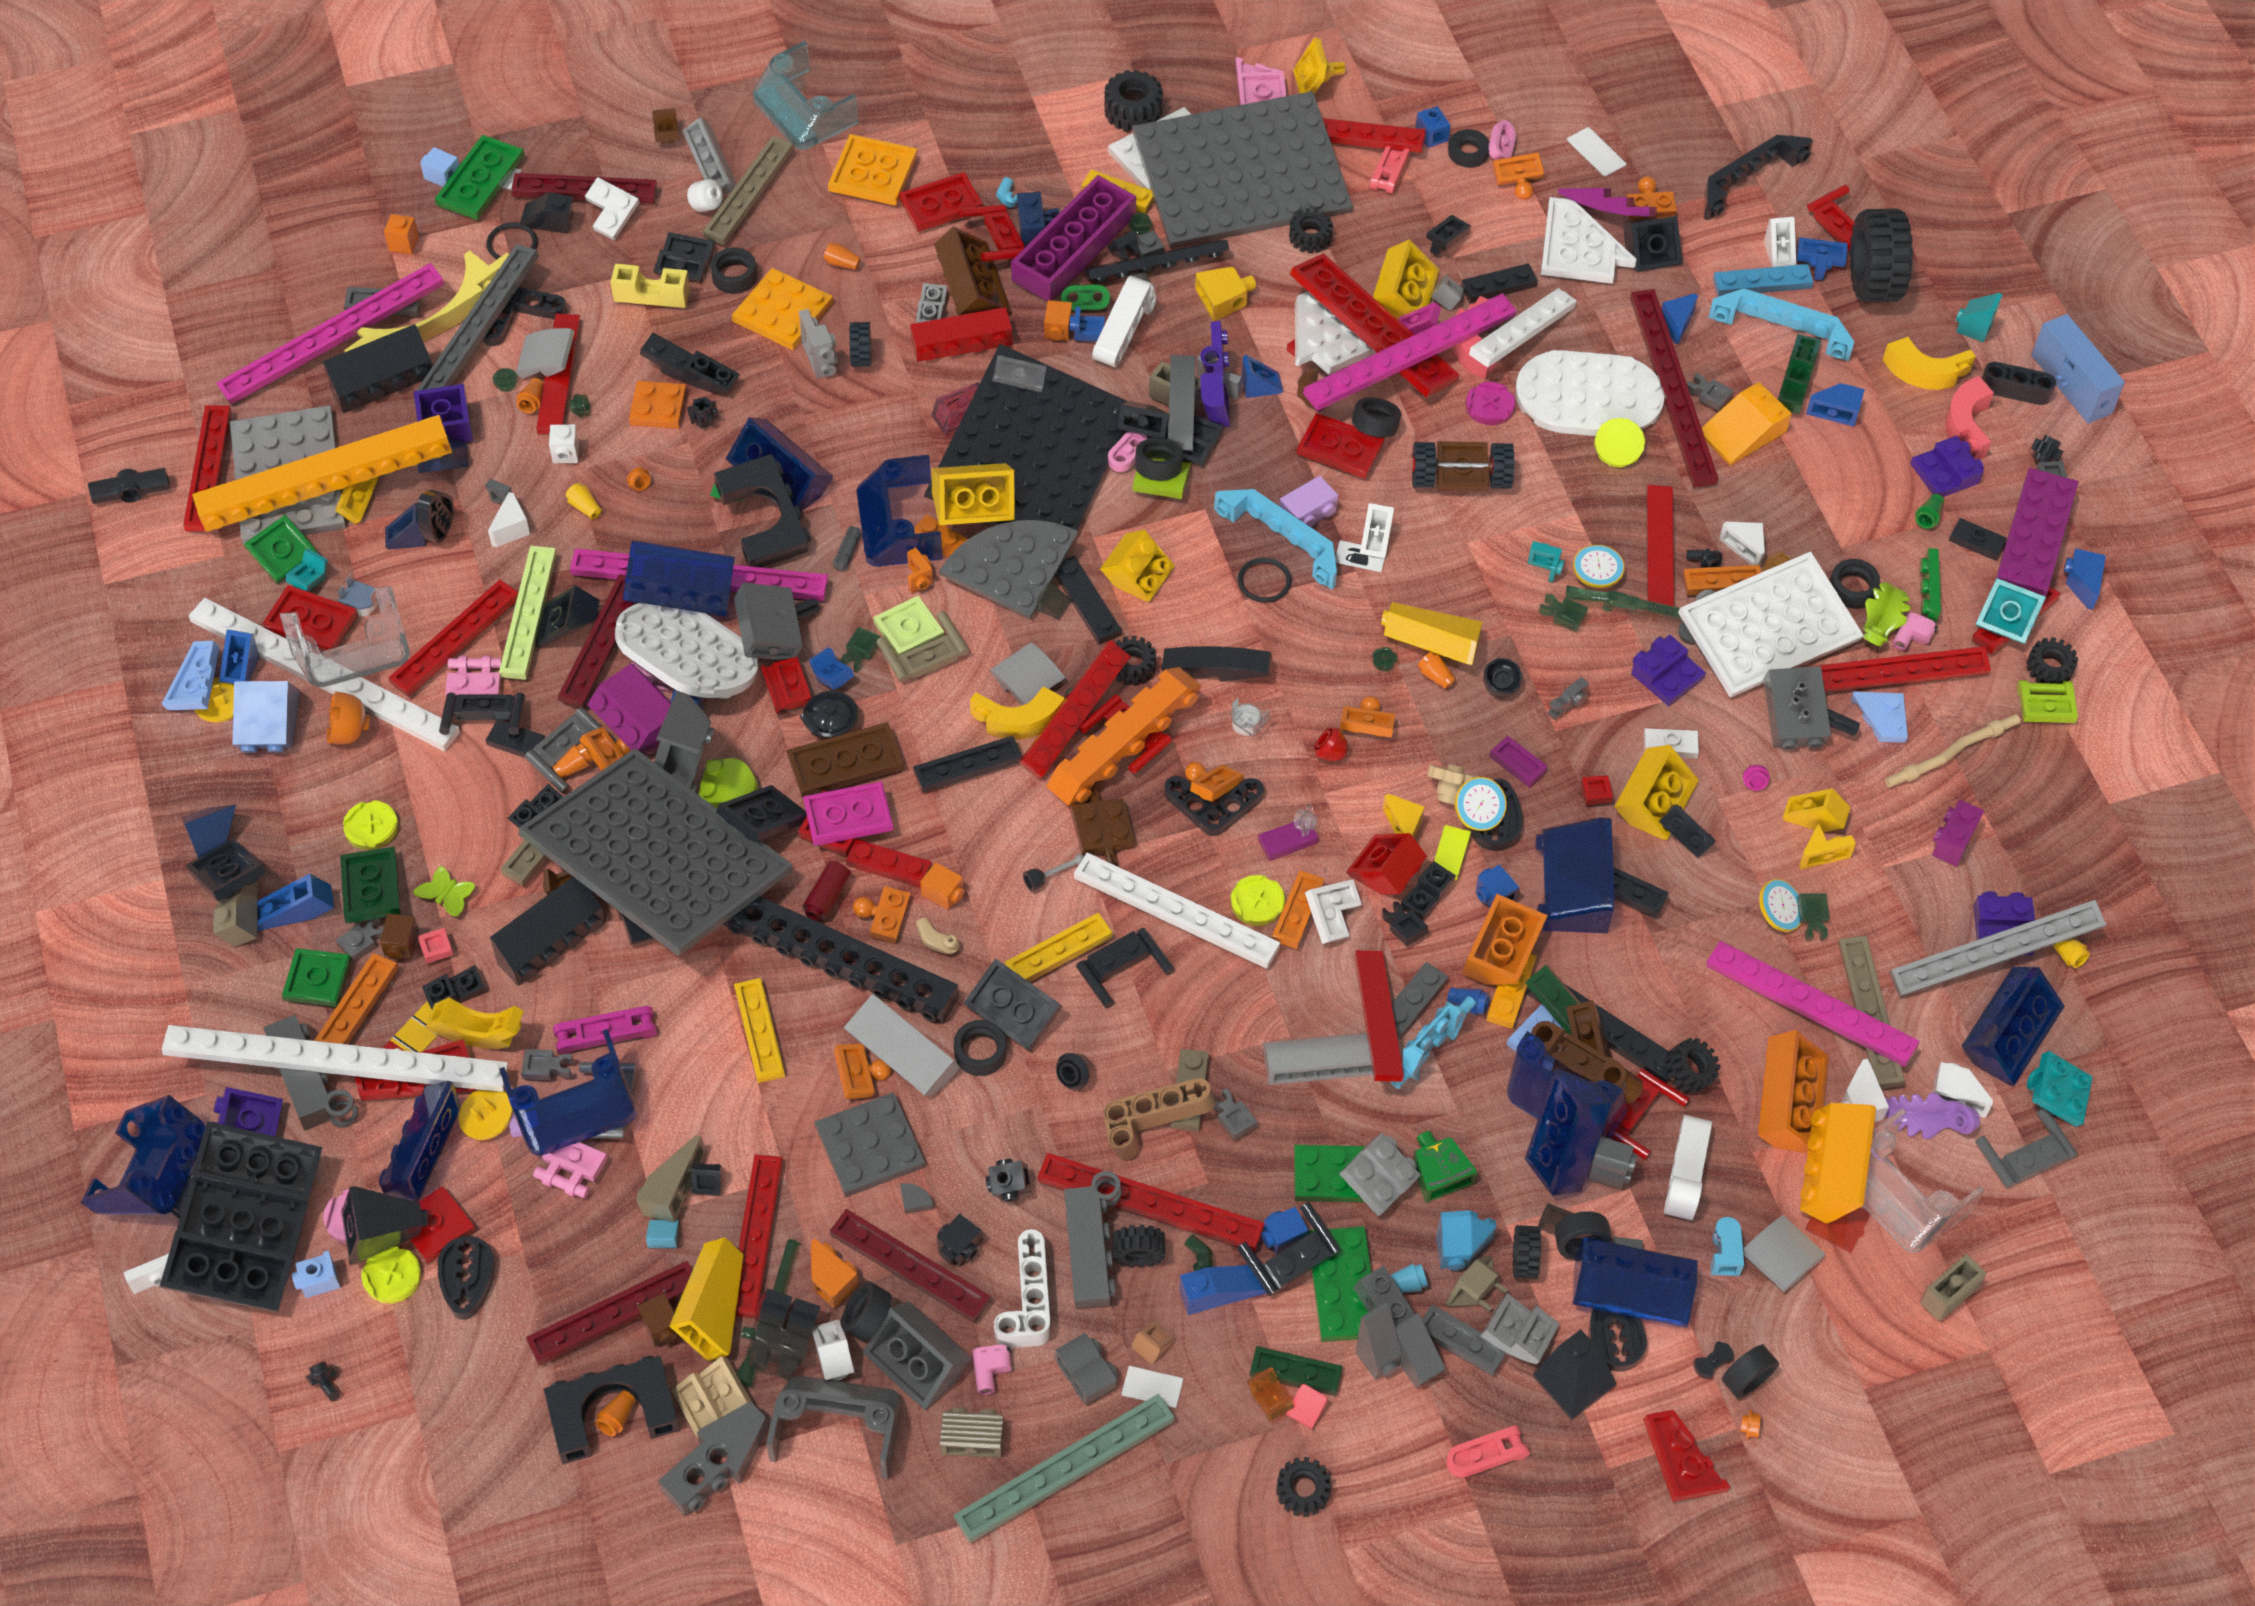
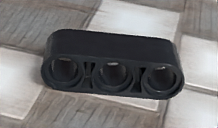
[1981,362,2056,405]

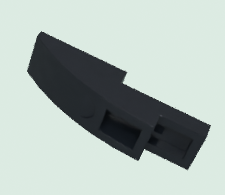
[640,332,740,394]

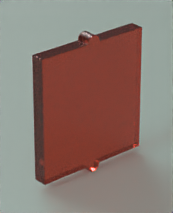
[1805,1208,1871,1253]

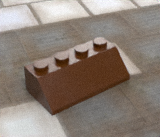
[934,226,1012,316]

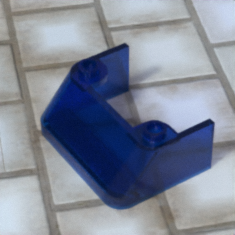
[856,455,943,567]
[499,1029,637,1156]

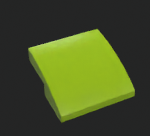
[1132,457,1191,499]

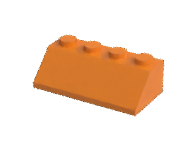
[1758,1030,1829,1154]

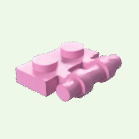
[445,655,502,696]
[533,1133,608,1198]

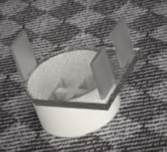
[1231,697,1271,737]

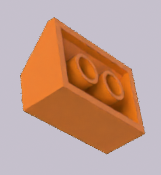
[1462,894,1548,985]

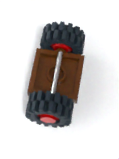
[1412,441,1515,492]

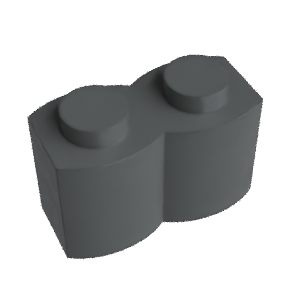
[1588,1137,1637,1189]
[1054,1333,1118,1405]

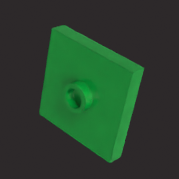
[244,514,318,584]
[282,948,352,1007]

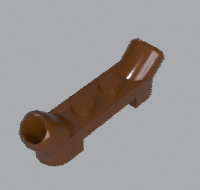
[1529,1021,1643,1104]

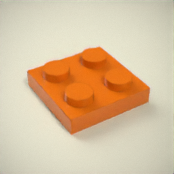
[629,380,687,429]

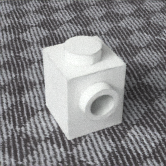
[549,424,579,463]

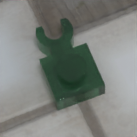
[1539,594,1588,632]
[841,627,881,673]
[1797,893,1829,941]

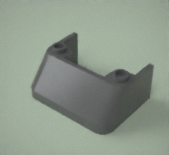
[654,690,715,792]
[766,1376,902,1479]

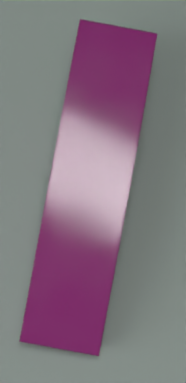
[1558,188,1657,217]

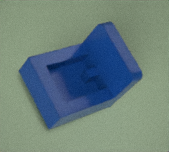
[1070,307,1105,341]
[809,647,854,690]

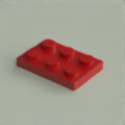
[899,172,983,232]
[1296,413,1385,479]
[262,585,358,654]

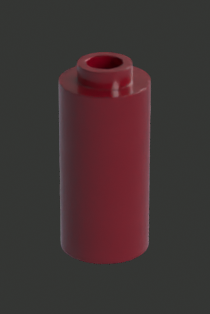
[802,861,852,921]

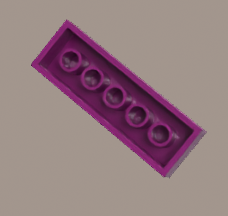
[1011,175,1136,301]
[1994,467,2079,597]

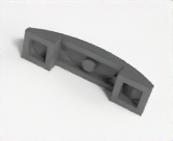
[1168,355,1196,452]

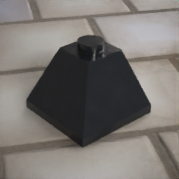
[1623,216,1683,271]
[535,585,600,649]
[1532,1329,1617,1420]

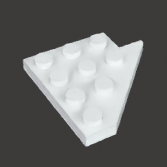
[1541,197,1636,284]
[1295,292,1376,374]

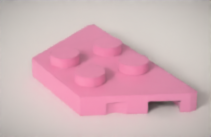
[1235,57,1286,105]

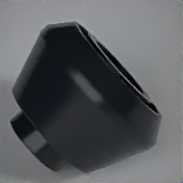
[1056,1053,1092,1090]

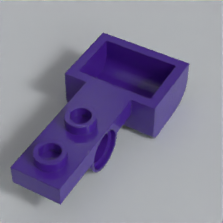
[1200,321,1230,427]

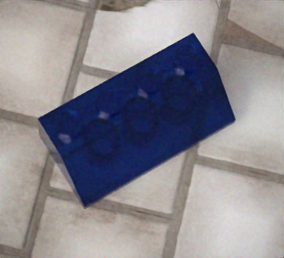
[725,417,833,512]
[623,540,735,616]
[1962,967,2065,1086]
[1525,1069,1612,1196]
[379,1081,461,1203]
[1572,1237,1698,1328]

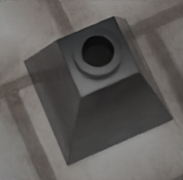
[341,1186,428,1265]

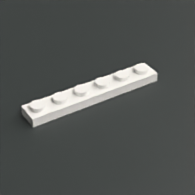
[1469,288,1577,367]

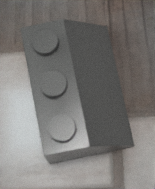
[862,1302,971,1410]

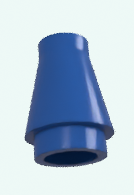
[1447,987,1490,1016]

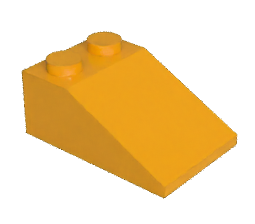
[1702,382,1792,466]

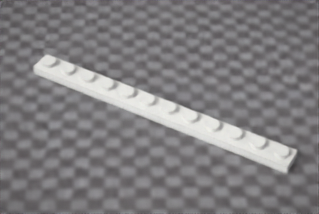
[189,598,460,752]
[162,1025,509,1092]

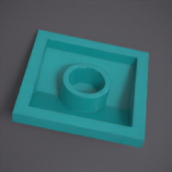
[1976,578,2046,644]

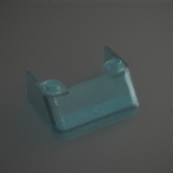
[753,41,858,150]

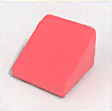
[1286,1384,1328,1430]

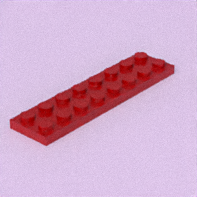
[1290,253,1460,397]

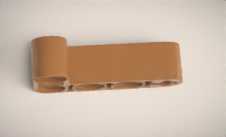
[1104,1078,1216,1160]

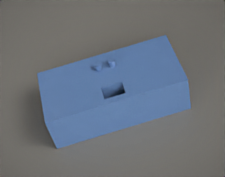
[2031,314,2125,424]

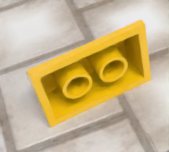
[1373,239,1440,319]
[932,463,1014,525]
[1614,745,1699,840]

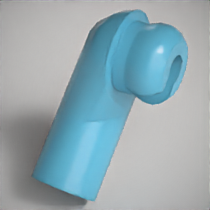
[996,177,1017,208]

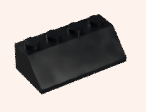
[322,324,433,413]
[490,877,605,986]

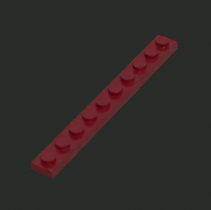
[1630,289,1718,488]

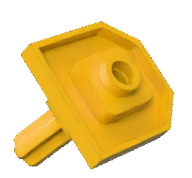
[1293,37,1346,94]

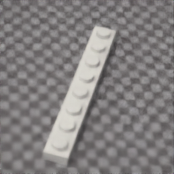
[1074,853,1280,969]

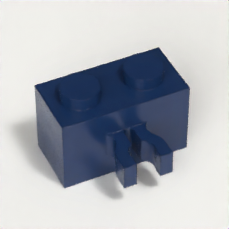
[1017,192,1059,247]

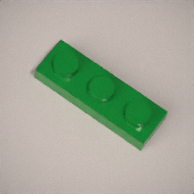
[1919,548,1941,623]

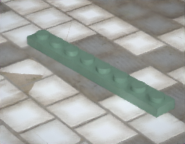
[954,1394,1175,1543]

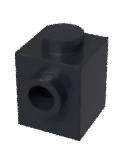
[937,1213,982,1267]

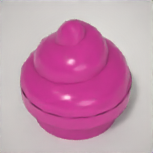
[1743,764,1770,791]

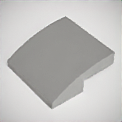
[516,328,574,379]
[990,643,1066,706]
[1743,1215,1826,1292]
[1481,1293,1560,1364]

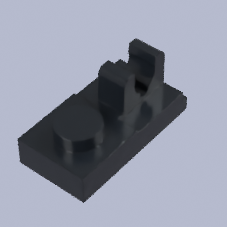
[1426,215,1471,256]

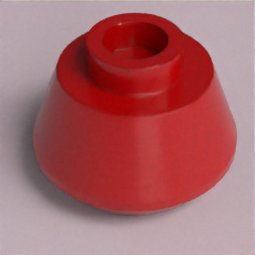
[1314,727,1348,762]

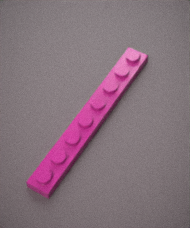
[1706,941,1920,1067]

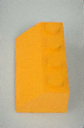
[1800,1103,1876,1224]

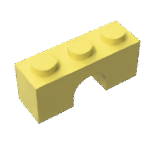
[611,264,690,308]

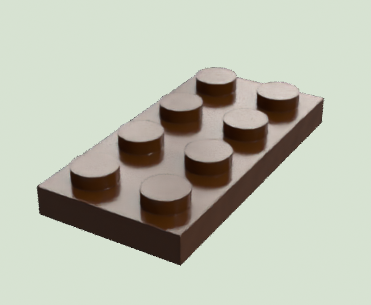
[786,722,904,798]

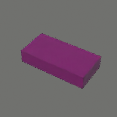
[1489,735,1548,788]
[1258,817,1318,861]

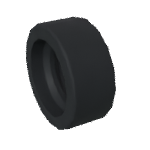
[710,247,757,294]
[1352,397,1402,438]
[1134,437,1183,481]
[1830,559,1880,609]
[954,1020,1007,1076]
[1554,1211,1612,1261]
[841,1281,891,1341]
[1721,1344,1779,1399]

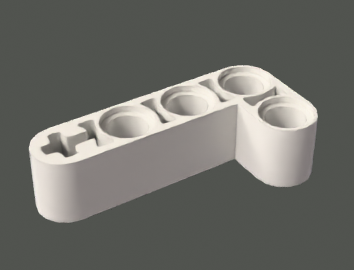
[1092,276,1157,368]
[1664,1115,1712,1221]
[994,1229,1050,1348]

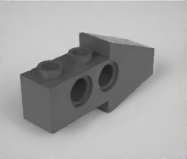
[1353,1265,1446,1388]
[658,1401,768,1516]

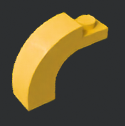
[1882,337,1976,390]
[970,686,1065,740]
[426,997,524,1049]

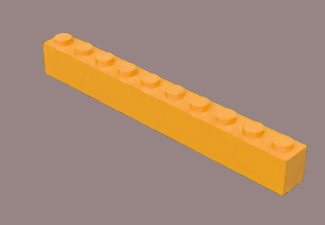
[192,415,452,532]

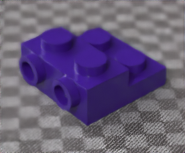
[1910,435,1984,497]
[1631,635,1706,706]
[1973,891,2035,956]
[212,1087,283,1136]

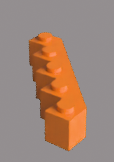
[1046,667,1202,806]

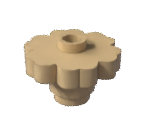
[1427,764,1480,804]

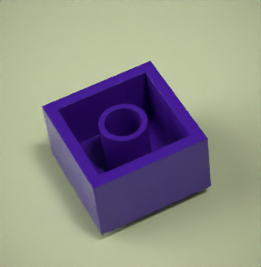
[414,384,473,443]

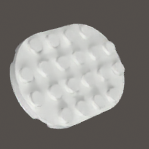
[1515,350,1664,436]
[615,600,758,699]

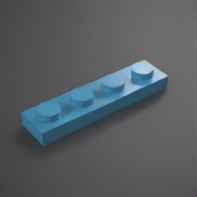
[1713,264,1813,297]

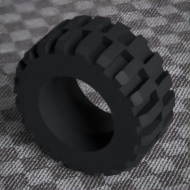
[1850,208,1913,302]

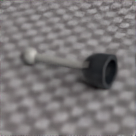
[1023,854,1084,892]

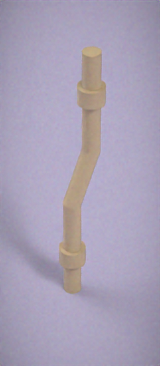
[1885,714,2020,788]

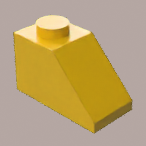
[1782,788,1851,832]

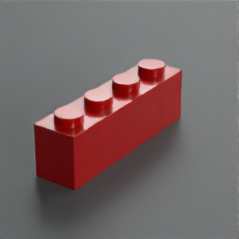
[910,307,1013,362]

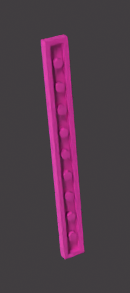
[216,263,445,405]
[1303,293,1517,411]
[570,548,829,601]

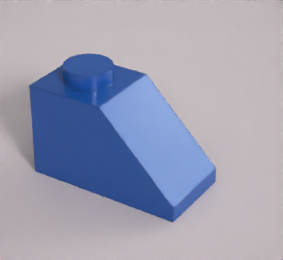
[1806,383,1865,427]
[2063,548,2106,610]

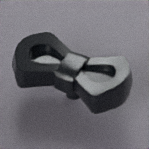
[1693,1341,1734,1379]

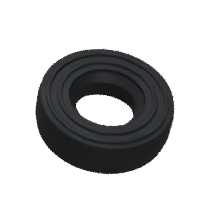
[1448,129,1490,168]

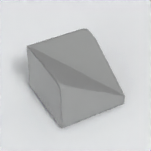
[1431,275,1464,310]

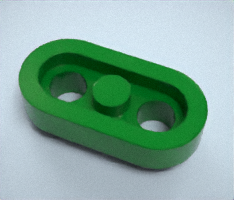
[1061,284,1110,310]

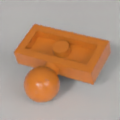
[1492,152,1544,200]
[1626,176,1677,220]
[1340,696,1396,738]
[580,727,631,771]
[1185,762,1244,802]
[853,886,910,944]
[834,1044,892,1099]

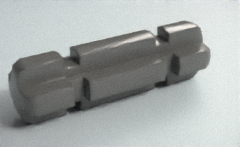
[833,526,861,571]

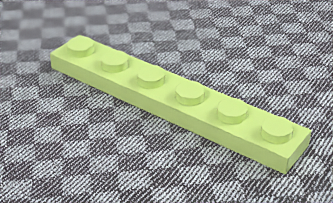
[499,546,557,680]

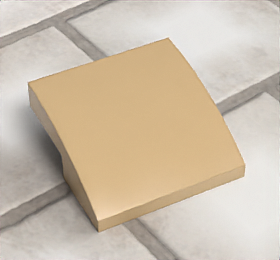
[671,1356,753,1439]

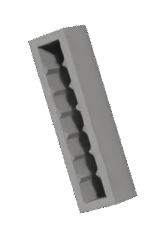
[844,994,960,1096]
[1262,1033,1373,1085]

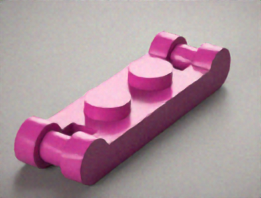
[553,1006,657,1055]

